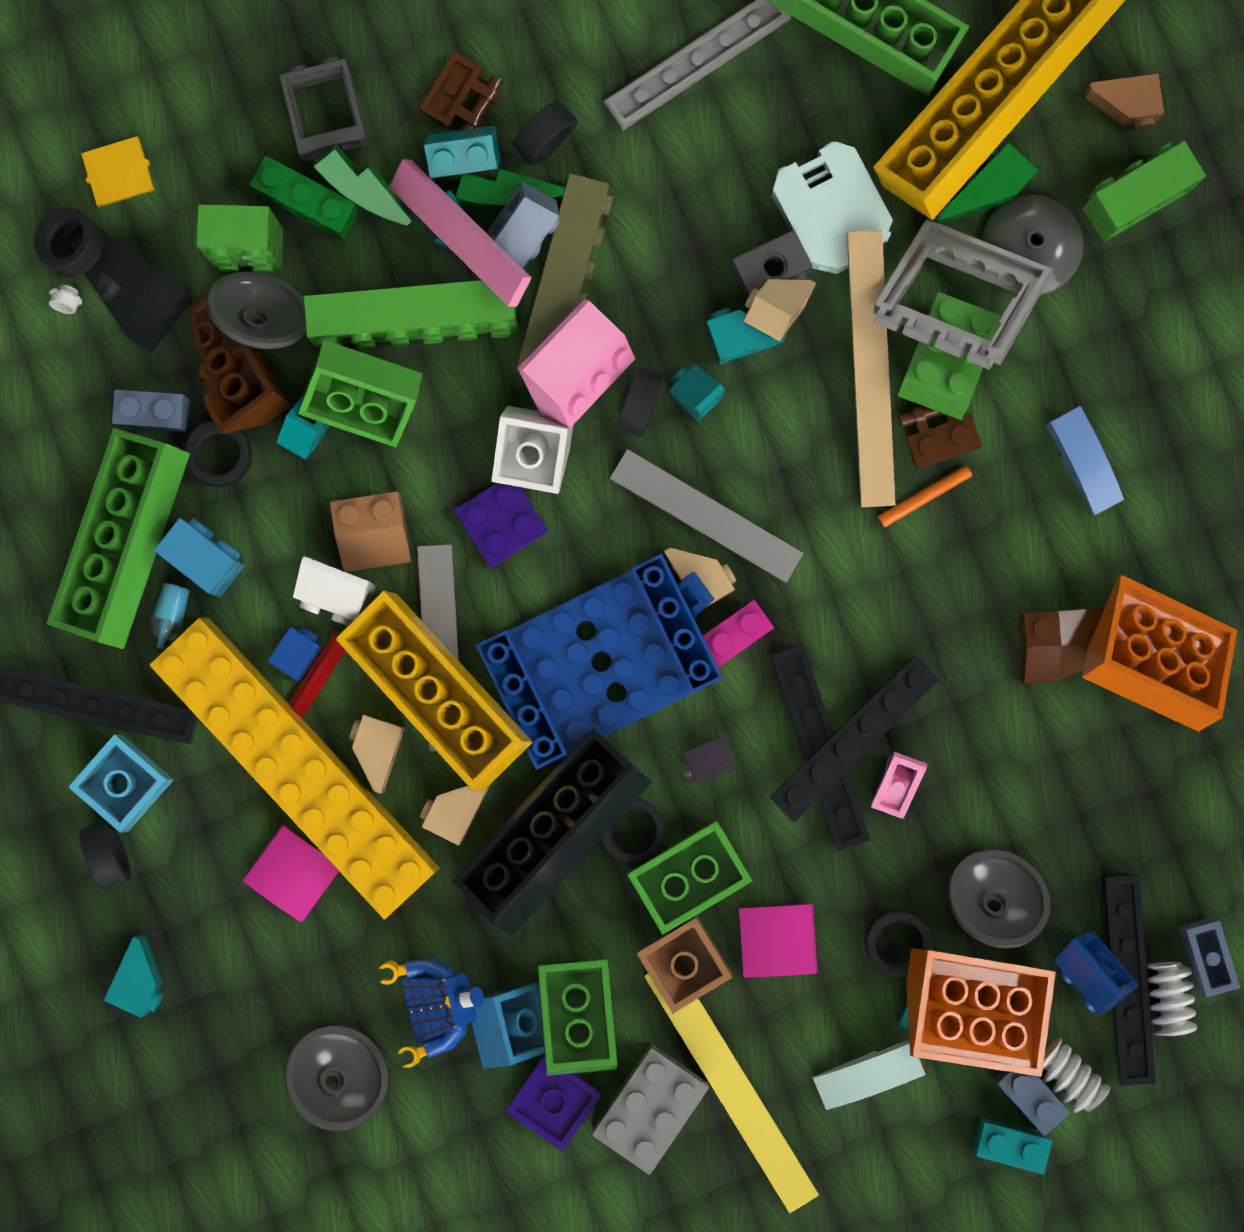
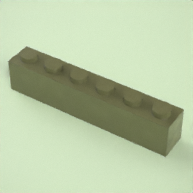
[516,173,614,376]

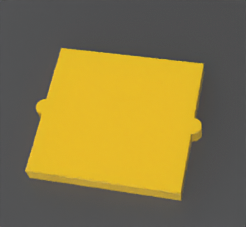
[81,136,155,208]

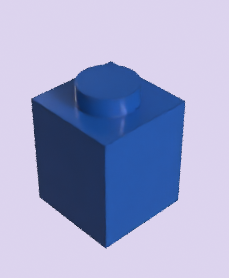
[267,626,323,681]

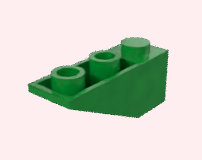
[934,143,1038,225]

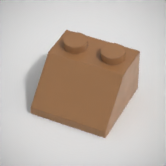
[330,491,412,572]
[636,915,733,1014]

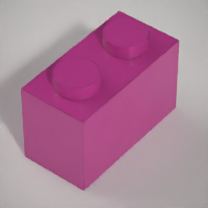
[703,600,774,668]

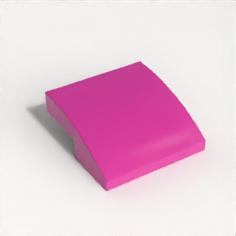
[242,823,339,923]
[739,904,818,978]

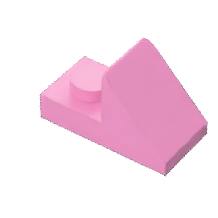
[871,752,927,819]

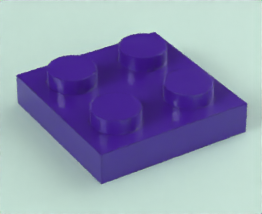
[454,483,549,569]
[506,1055,602,1152]

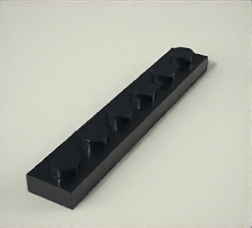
[770,644,870,851]
[769,655,939,822]
[0,666,198,744]
[1103,874,1156,1086]

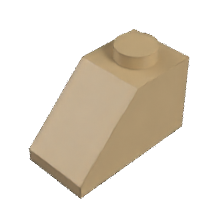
[744,279,816,342]
[664,548,736,608]
[349,715,405,794]
[420,785,490,846]

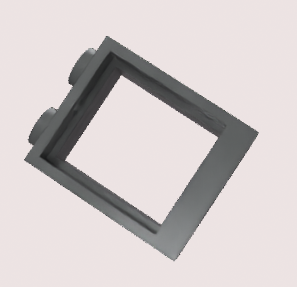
[280,57,369,162]

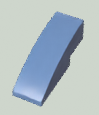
[1046,406,1124,516]

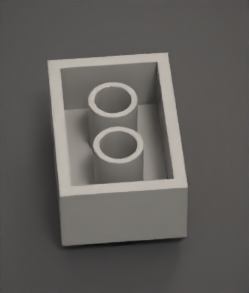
[592,1043,709,1175]

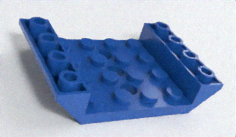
[476,553,723,770]

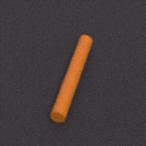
[877,465,972,528]

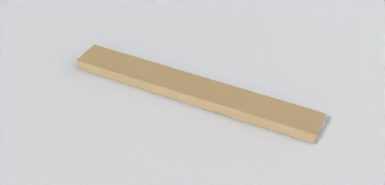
[847,230,896,507]

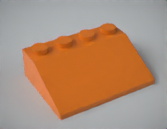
[1082,575,1237,732]
[906,948,1056,1077]

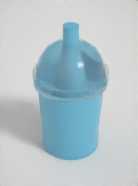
[149,583,190,649]

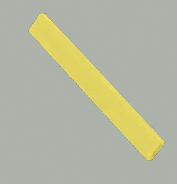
[644,973,819,1213]

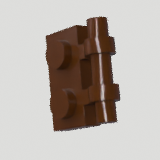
[419,51,504,131]
[898,404,982,470]

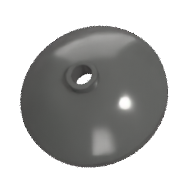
[981,194,1083,296]
[207,272,307,349]
[948,850,1051,948]
[285,1026,388,1131]

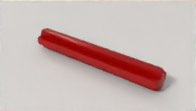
[288,631,346,719]

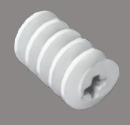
[1147,962,1197,1036]
[1042,1037,1111,1113]

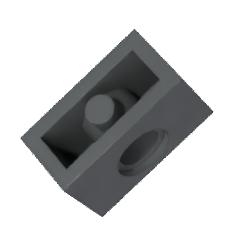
[731,230,812,299]

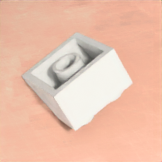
[491,406,573,494]
[293,556,376,626]

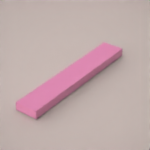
[390,159,532,307]

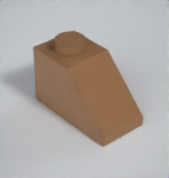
[1084,74,1164,130]

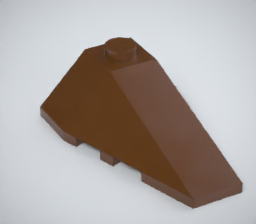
[188,293,293,434]
[1018,608,1105,683]

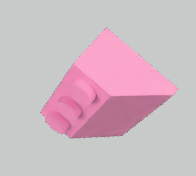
[518,299,635,428]

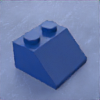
[1054,931,1139,1015]

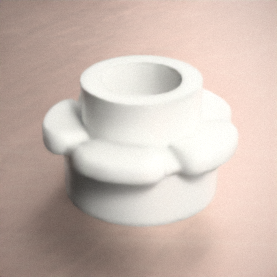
[49,285,82,314]

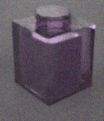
[680,737,735,785]

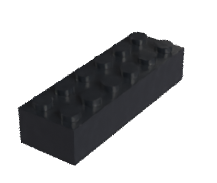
[452,727,652,936]

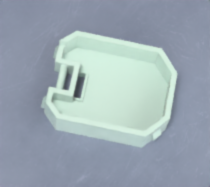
[771,142,893,274]

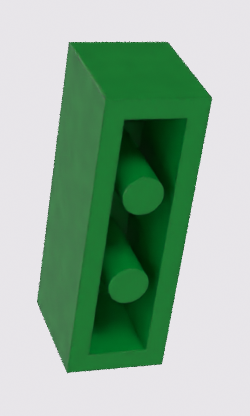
[249,155,360,241]

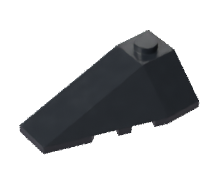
[64,225,193,353]

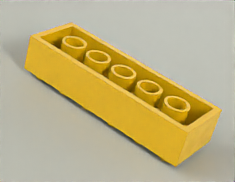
[336,591,533,790]

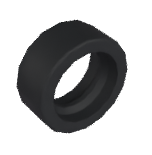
[513,101,577,165]
[34,207,103,277]
[617,367,664,437]
[185,421,253,487]
[601,798,665,864]
[79,820,131,890]
[864,909,932,977]

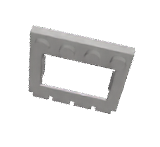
[873,219,1052,370]

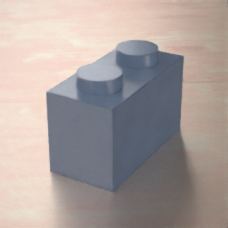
[487,182,560,269]
[112,390,191,434]
[1177,917,1240,998]
[992,1070,1070,1137]

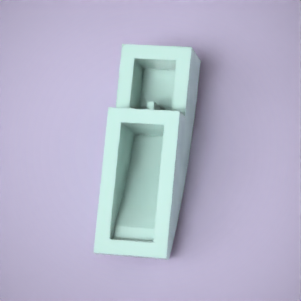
[812,1039,926,1110]

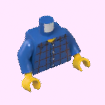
[379,958,484,1068]

